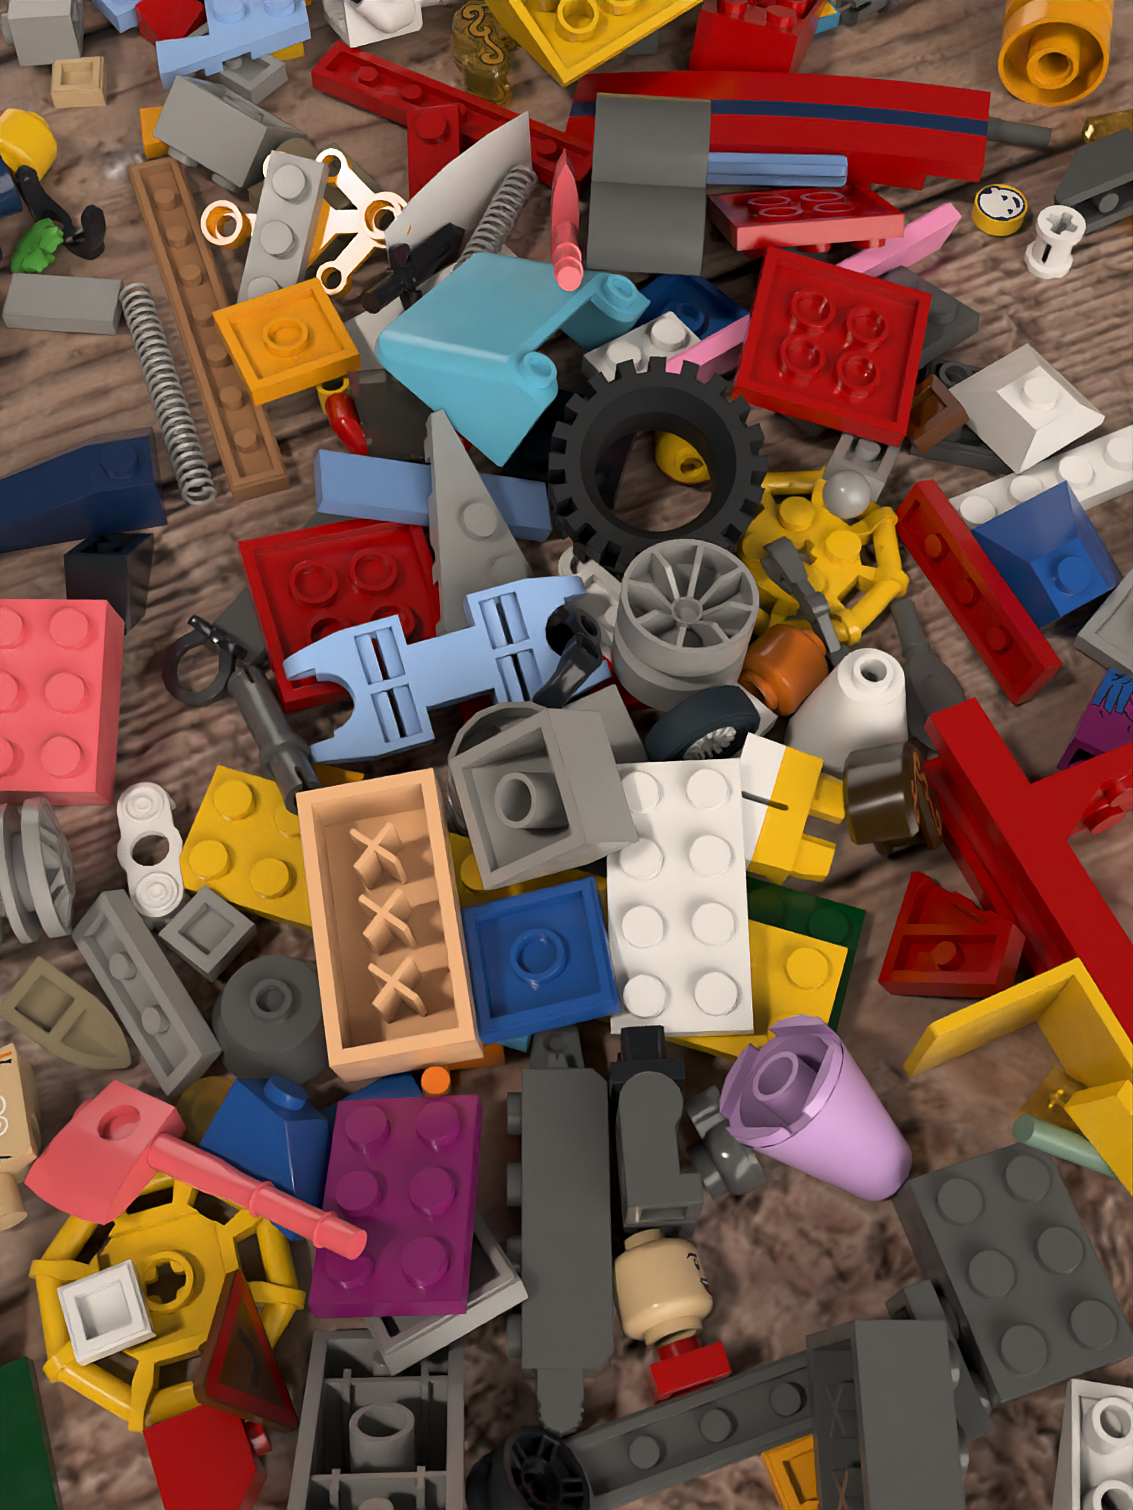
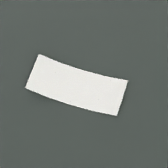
[384,111,533,267]

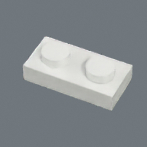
[581,311,701,382]

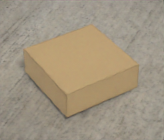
[50,56,107,108]

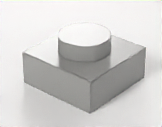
[158,885,258,983]

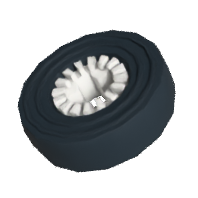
[644,685,761,762]

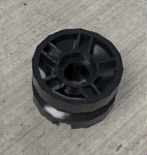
[465,1426,590,1510]

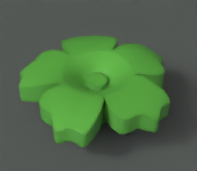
[11,218,64,274]

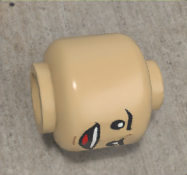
[612,1229,713,1350]

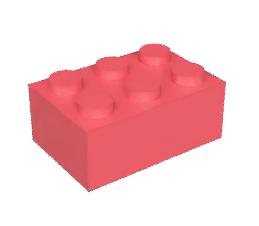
[0,599,125,806]

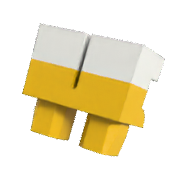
[739,732,845,885]

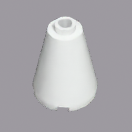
[783,648,908,781]

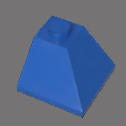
[970,480,1124,629]

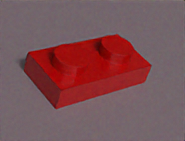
[406,104,463,201]

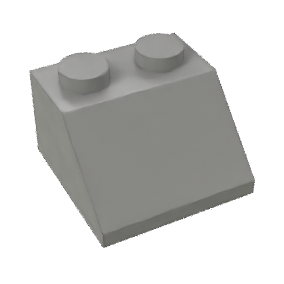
[152,75,308,194]
[448,708,639,890]

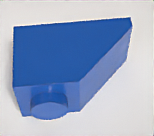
[198,1075,331,1241]

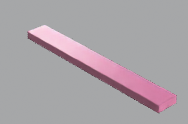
[666,203,962,384]

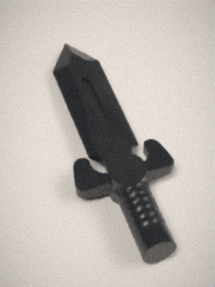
[361,223,465,314]

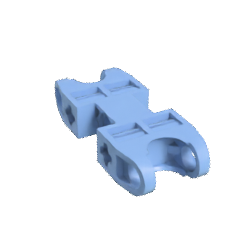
[282,576,612,765]

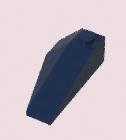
[0,426,168,553]

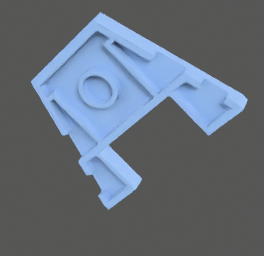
[155,0,311,90]

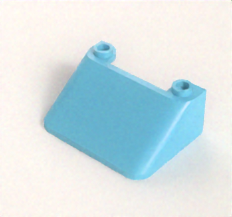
[374,252,651,466]

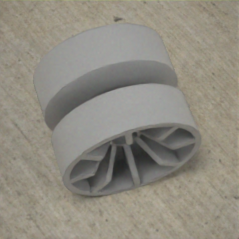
[611,539,759,712]

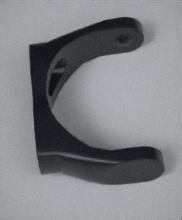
[14,165,106,260]
[532,608,602,709]

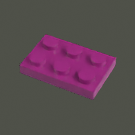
[308,1094,483,1318]

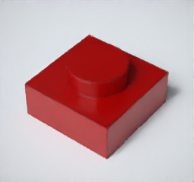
[645,1336,732,1405]

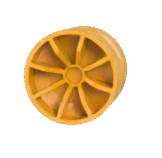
[998,0,1114,107]

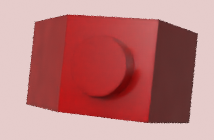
[142,1405,273,1510]

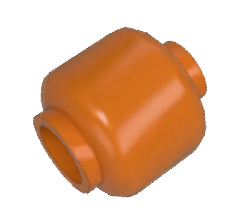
[738,624,829,716]

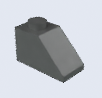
[1054,128,1133,235]

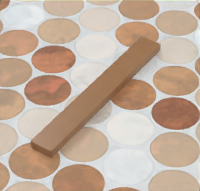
[127,156,291,503]

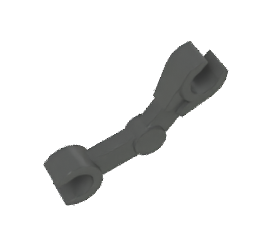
[760,536,851,674]

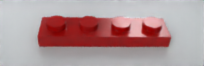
[895,479,1063,705]

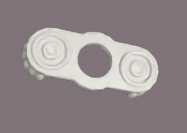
[117,782,191,932]

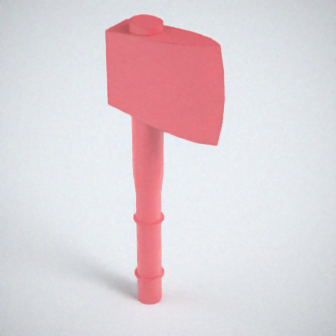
[550,149,584,291]
[24,1079,367,1260]

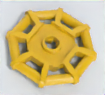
[695,465,909,647]
[28,1170,306,1433]

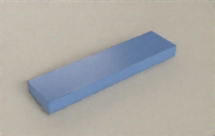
[313,449,552,542]

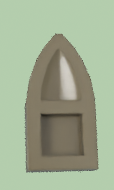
[0,956,132,1070]

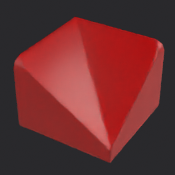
[135,0,207,47]

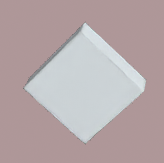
[57,1259,157,1366]

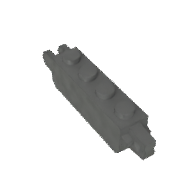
[507,1024,614,1440]

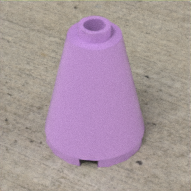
[719,1014,912,1201]

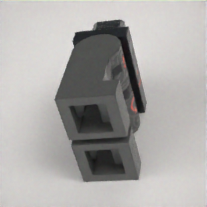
[607,1025,704,1243]

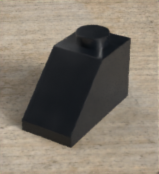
[63,532,154,636]

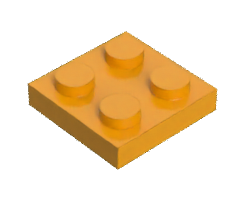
[212,277,362,407]

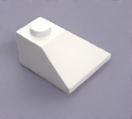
[948,343,1105,475]

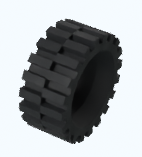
[548,356,768,577]

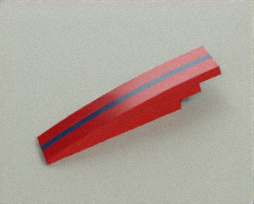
[565,71,991,191]

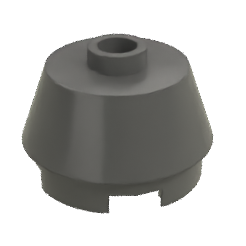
[210,955,329,1086]

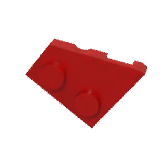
[877,871,1026,997]

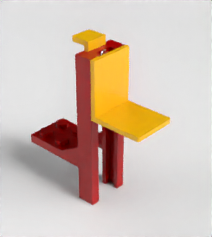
[902,697,1133,1091]

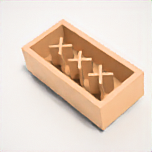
[296,768,484,1083]

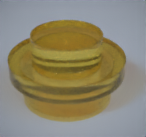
[177,1076,234,1146]

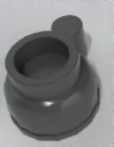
[683,1084,769,1200]

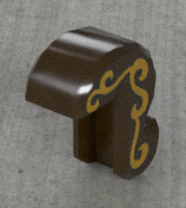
[842,741,944,857]

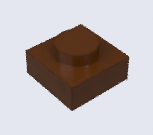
[906,373,970,455]

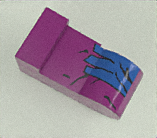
[1056,666,1133,771]

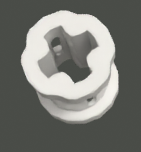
[1024,205,1086,279]

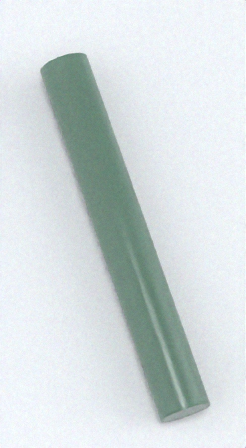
[1012,1114,1119,1180]

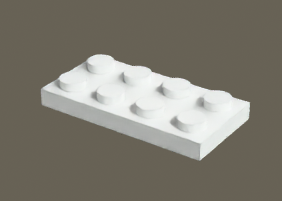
[607,758,754,1039]

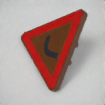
[190,1269,299,1434]

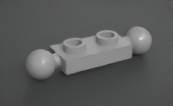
[822,432,906,519]

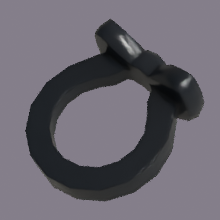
[162,615,248,706]

